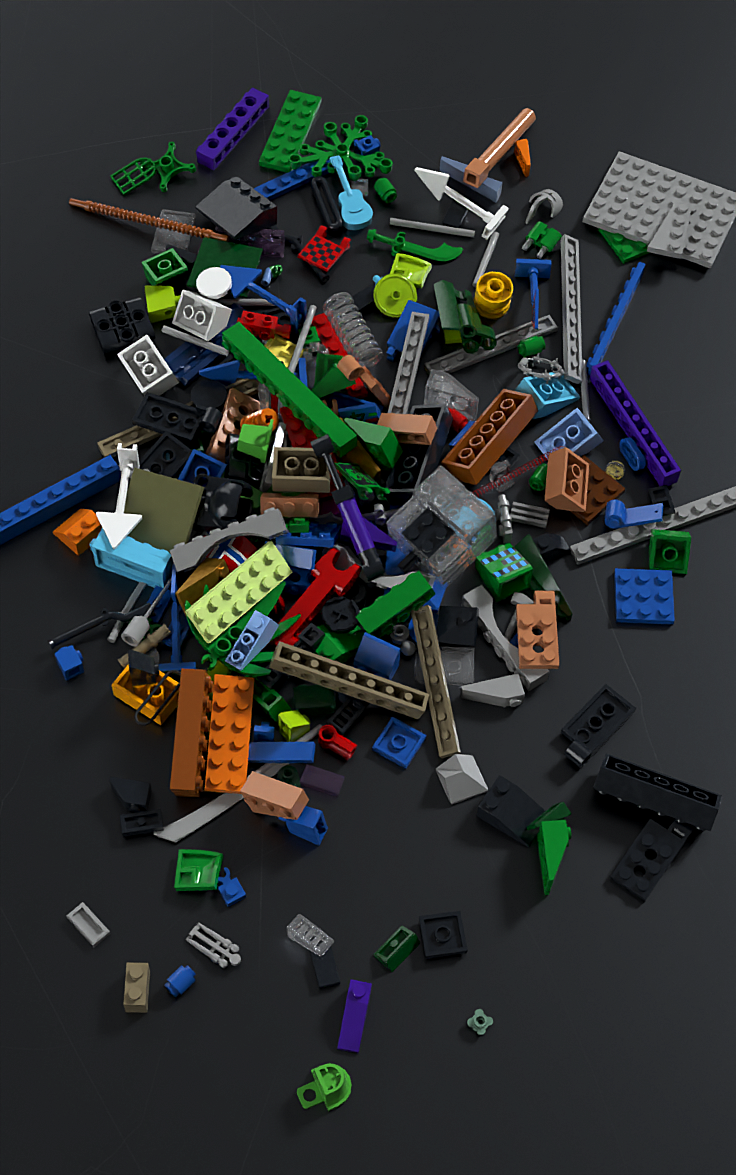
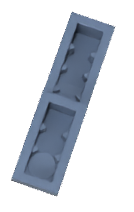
[440,156,502,203]

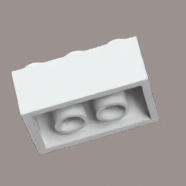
[172,290,232,341]

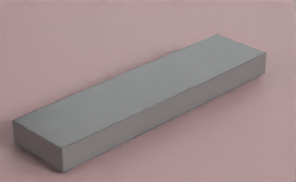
[259,422,286,493]

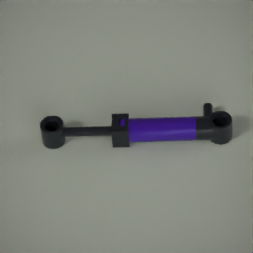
[310,434,386,582]

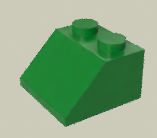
[142,248,188,286]
[649,529,691,574]

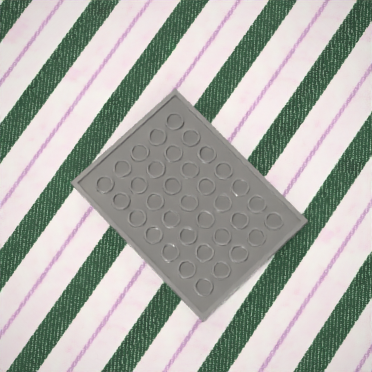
[582,151,736,269]

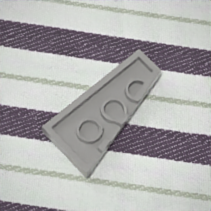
[647,201,692,259]

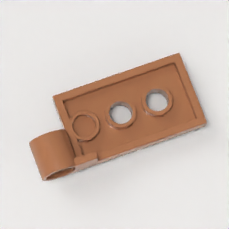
[337,355,391,410]
[205,387,264,463]
[516,591,559,669]

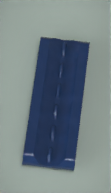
[164,303,246,387]

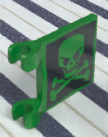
[334,463,390,500]

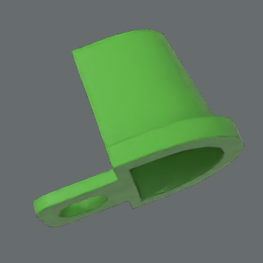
[237,419,274,463]
[297,1063,352,1111]

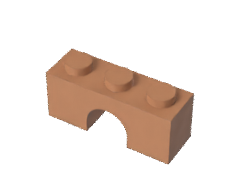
[260,493,319,517]

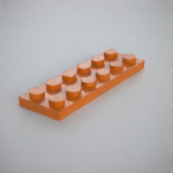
[204,674,254,794]

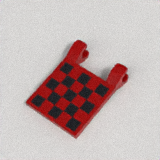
[298,225,351,272]

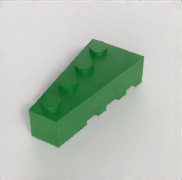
[356,571,435,639]

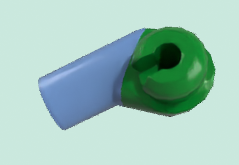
[261,265,283,286]

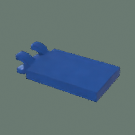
[386,300,440,362]

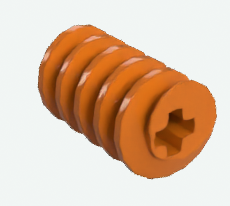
[240,408,279,431]

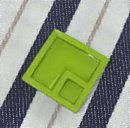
[390,253,432,289]

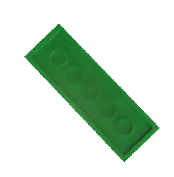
[259,90,321,173]

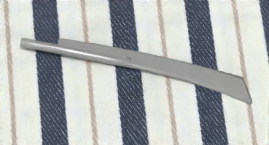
[154,724,322,843]

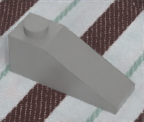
[460,674,525,707]

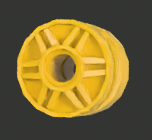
[474,271,513,319]

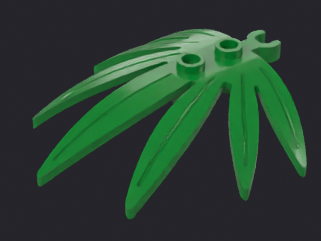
[184,581,301,676]

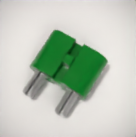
[522,221,562,259]

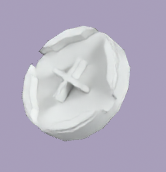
[196,267,232,300]

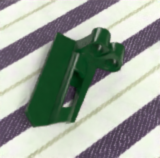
[434,280,497,354]

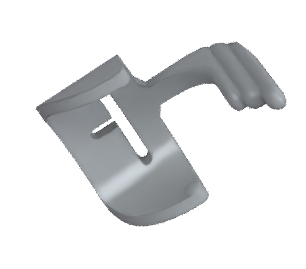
[525,189,563,224]

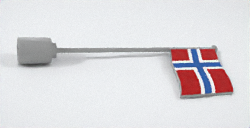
[121,531,257,647]

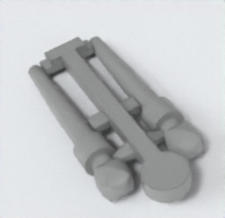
[186,923,241,968]

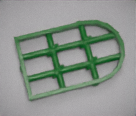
[110,157,156,196]

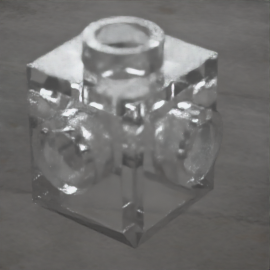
[303,342,329,369]

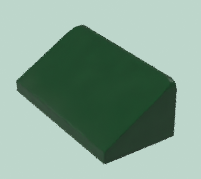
[373,926,420,972]

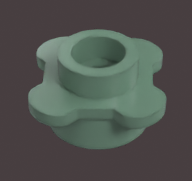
[467,1009,493,1035]

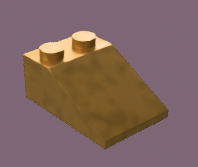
[175,558,230,621]

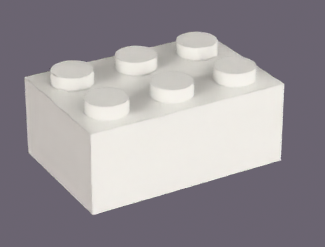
[117,335,179,396]

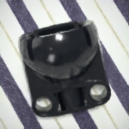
[192,474,254,531]

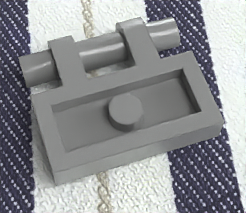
[495,494,512,543]

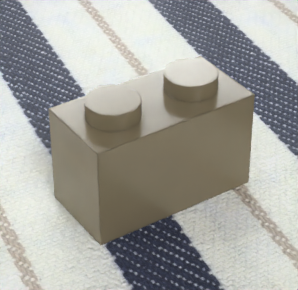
[123,962,150,1013]

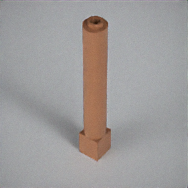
[463,108,536,188]

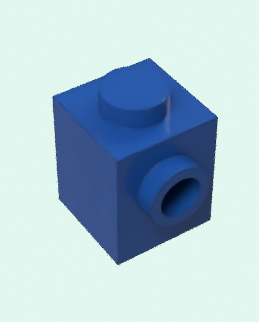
[54,645,84,681]

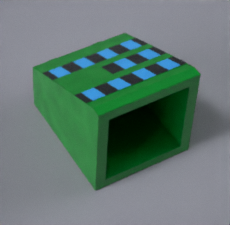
[475,543,533,602]

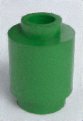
[374,178,397,203]
[518,336,545,357]
[529,464,548,491]

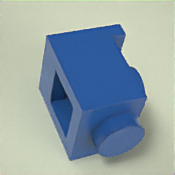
[354,135,381,156]

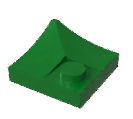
[174,849,224,891]

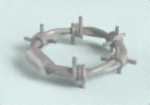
[518,353,568,383]

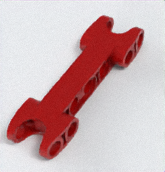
[261,548,362,651]

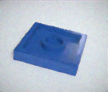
[372,716,427,769]

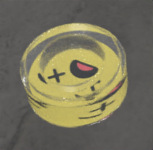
[606,461,625,480]

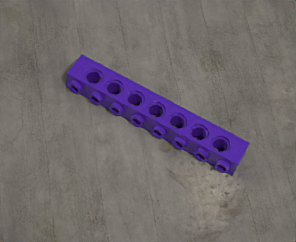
[590,360,681,486]

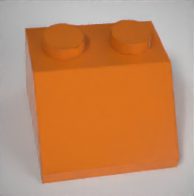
[53,509,102,556]

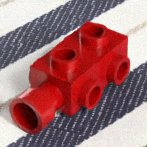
[237,311,291,340]

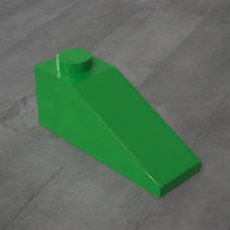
[245,675,293,724]

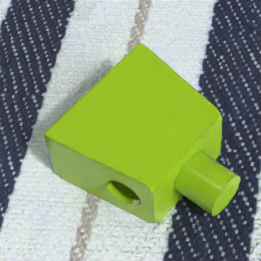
[145,285,180,323]

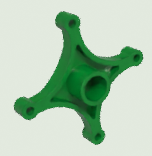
[140,141,196,192]

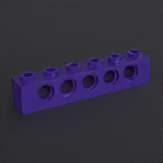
[196,88,269,170]

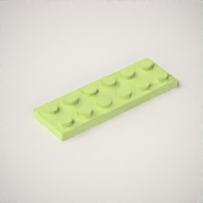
[185,541,293,643]

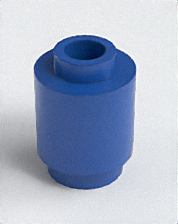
[164,965,196,998]

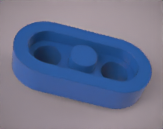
[619,437,646,471]

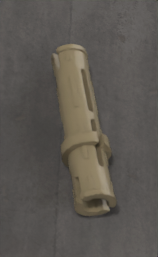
[117,624,172,669]

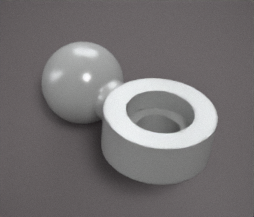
[390,625,416,656]

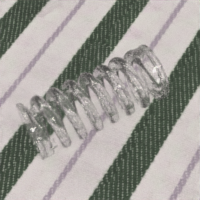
[322,292,383,369]

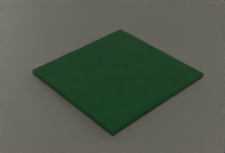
[187,237,263,298]

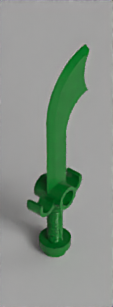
[366,229,463,261]

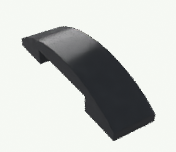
[256,623,325,690]

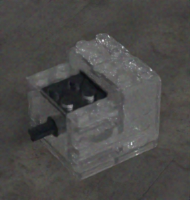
[386,466,497,589]

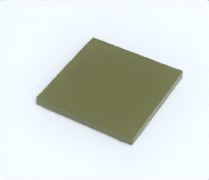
[124,467,204,554]

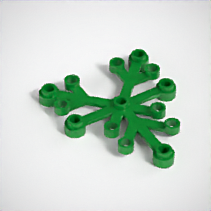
[288,115,393,181]

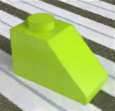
[278,710,310,742]

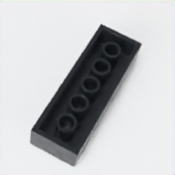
[383,404,453,506]
[593,753,722,831]

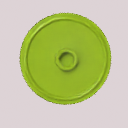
[373,274,417,318]

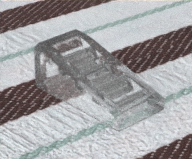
[287,914,334,957]

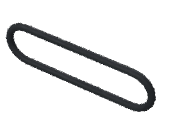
[134,670,181,726]

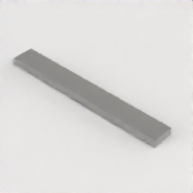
[424,315,558,380]

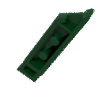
[514,534,572,622]

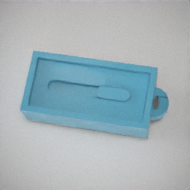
[89,528,173,588]

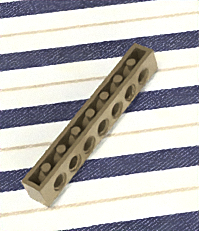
[269,641,429,719]

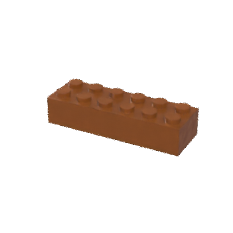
[441,389,538,485]
[170,668,214,797]

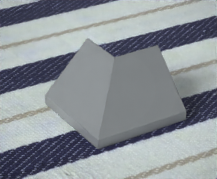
[436,754,488,805]

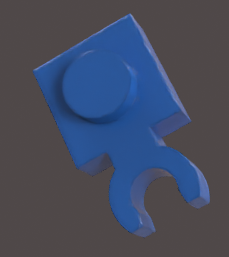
[218,867,246,907]

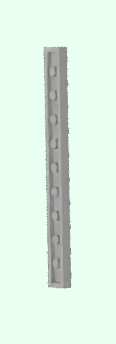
[561,234,583,384]
[378,312,429,472]
[570,486,736,565]

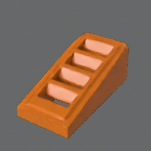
[514,139,531,177]

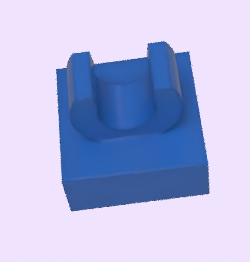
[254,721,275,742]

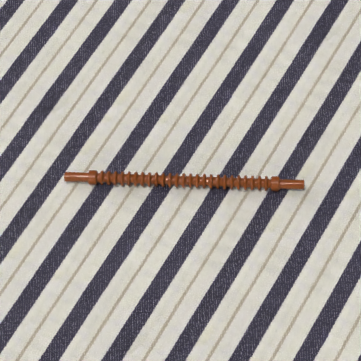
[69,198,229,242]

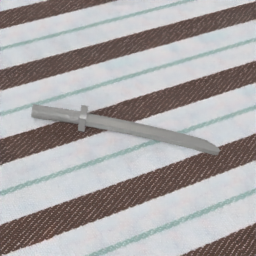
[108,582,147,643]

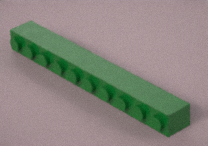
[222,322,357,458]

